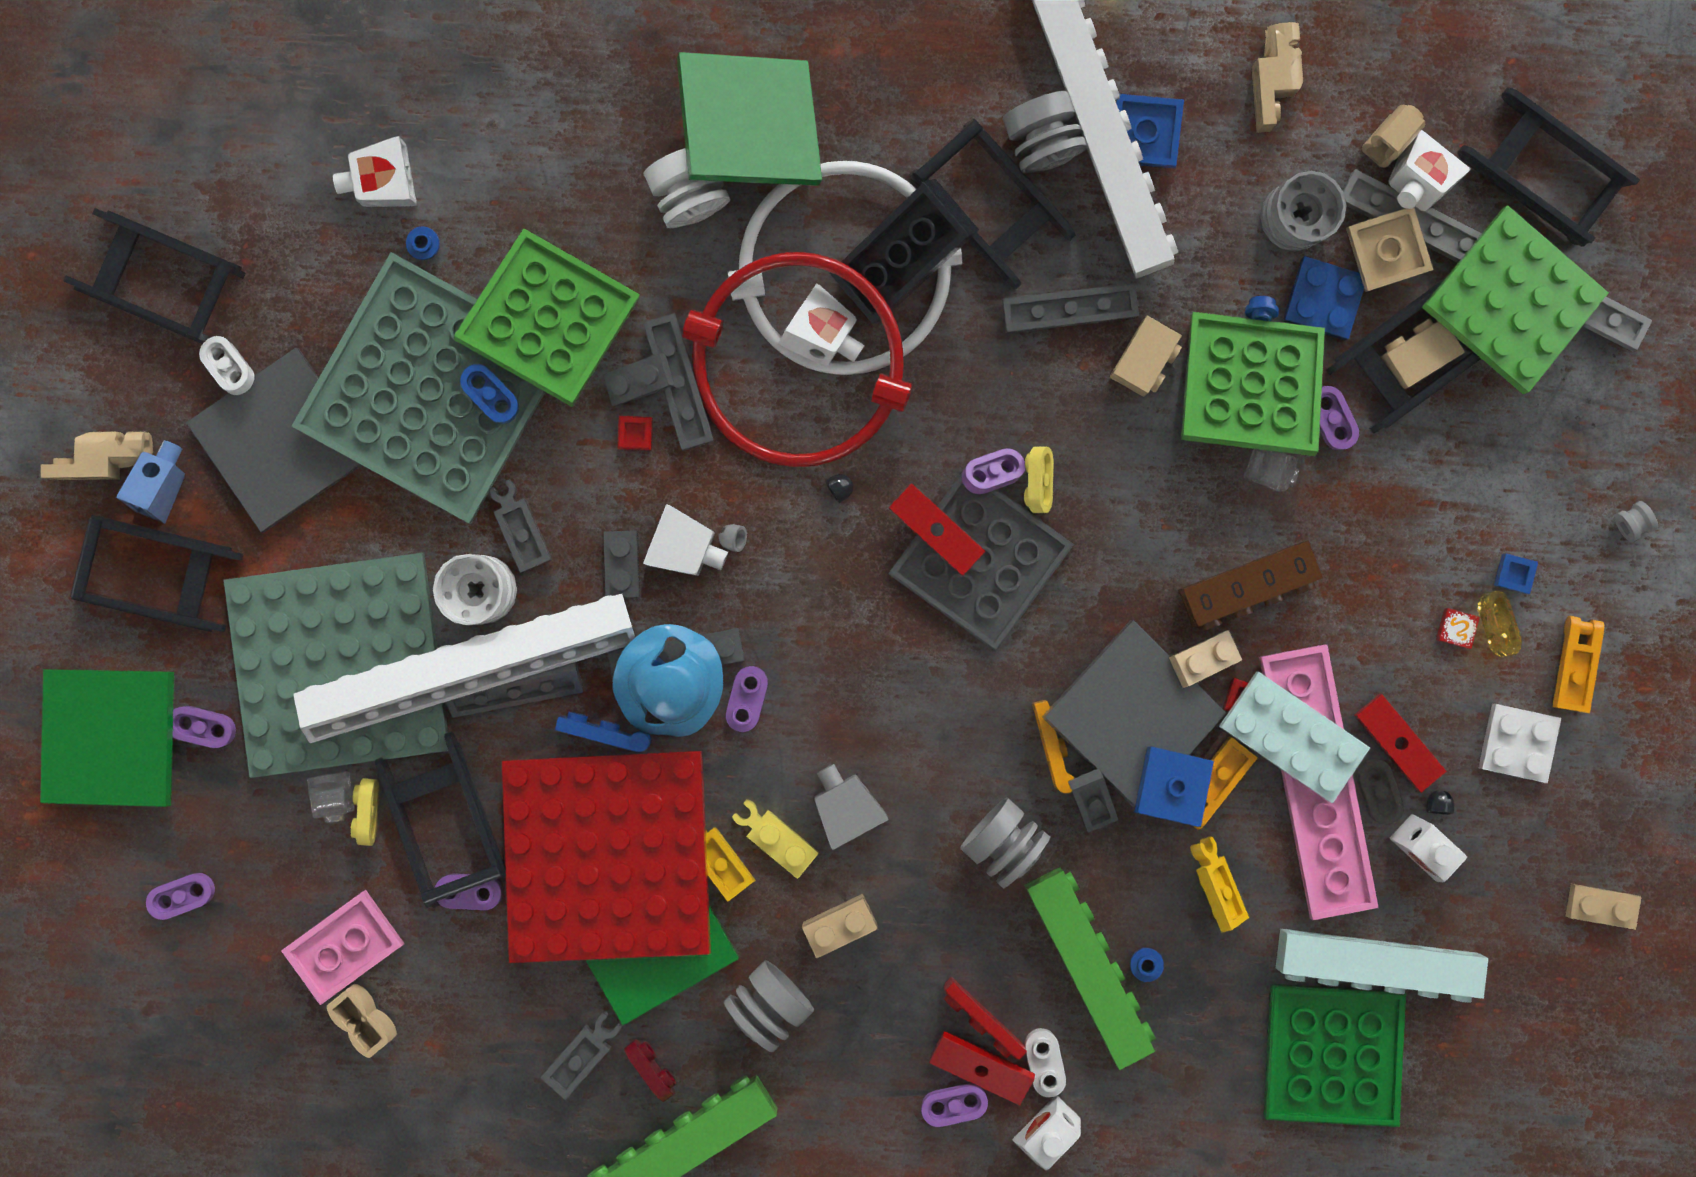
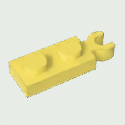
[732,799,819,879]

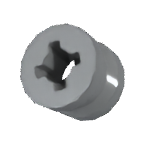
[1615,501,1658,543]

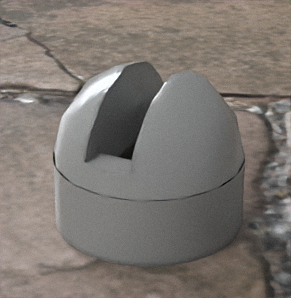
[719,524,747,552]

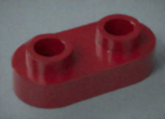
[624,1039,677,1102]

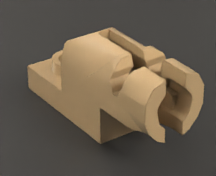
[1251,22,1303,133]
[41,432,153,480]

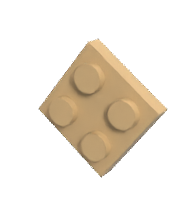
[1346,208,1433,292]

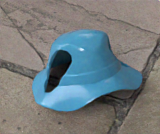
[613,624,723,737]

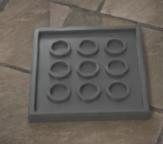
[186,348,362,533]
[888,473,1074,652]
[1042,620,1226,809]

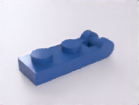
[555,711,652,752]

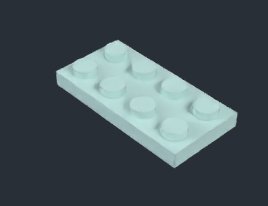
[1219,671,1370,803]

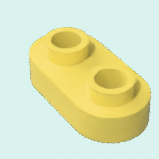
[1024,447,1054,513]
[351,778,379,846]

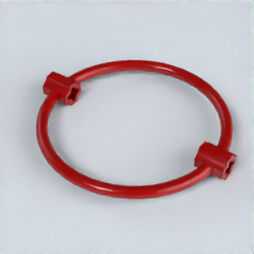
[682,252,913,467]

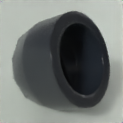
[825,474,853,503]
[1426,790,1454,815]

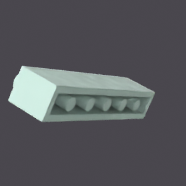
[1276,928,1488,1002]

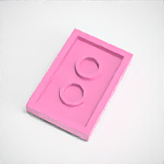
[281,890,405,1005]

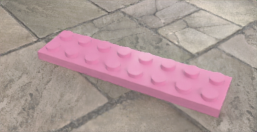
[1259,644,1379,920]

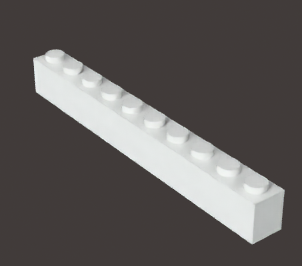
[1032,0,1178,279]
[293,594,635,743]

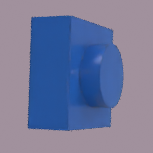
[1494,553,1538,594]

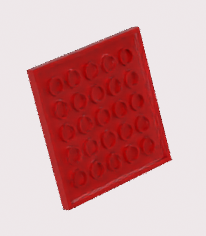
[502,751,711,963]

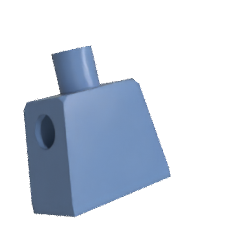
[116,440,185,524]

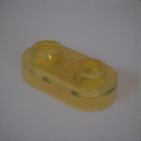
[1477,591,1522,657]

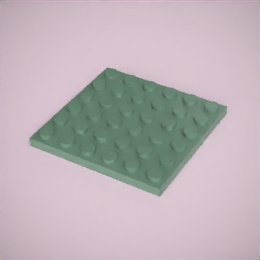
[291,252,545,524]
[224,553,448,778]

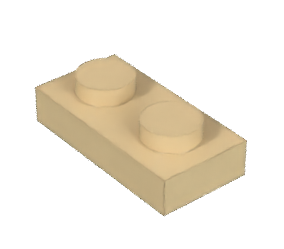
[1169,630,1242,688]
[1566,884,1641,930]

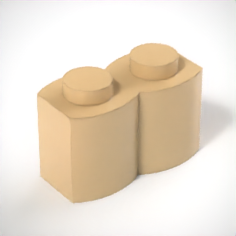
[1362,105,1425,167]
[327,984,397,1058]

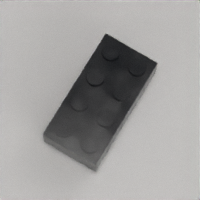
[829,179,979,324]

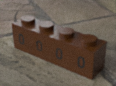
[1178,541,1323,630]

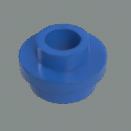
[406,226,440,260]
[1245,296,1279,321]
[1130,948,1164,982]

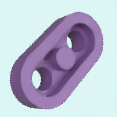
[1320,386,1359,450]
[962,448,1025,494]
[726,666,768,732]
[173,706,236,748]
[146,873,215,920]
[435,873,503,910]
[921,1083,988,1127]

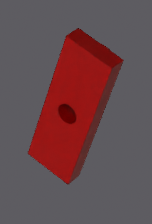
[889,483,985,576]
[1354,694,1447,793]
[943,977,1027,1060]
[929,1031,1035,1105]

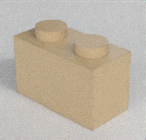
[1110,315,1182,397]
[1380,319,1465,389]
[802,894,878,958]

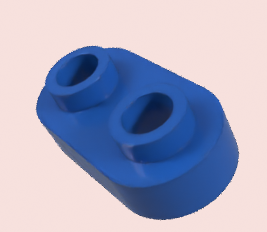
[460,364,519,424]

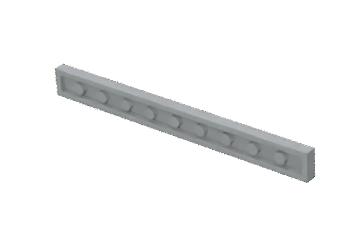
[1342,169,1652,352]

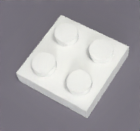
[1478,703,1561,783]

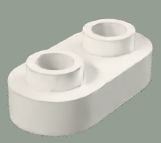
[199,336,254,395]
[1024,1028,1066,1097]

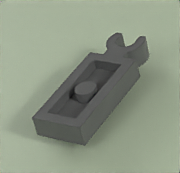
[489,480,552,573]
[540,1011,622,1100]

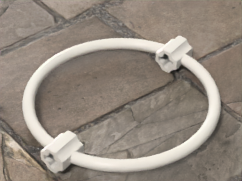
[728,161,962,375]

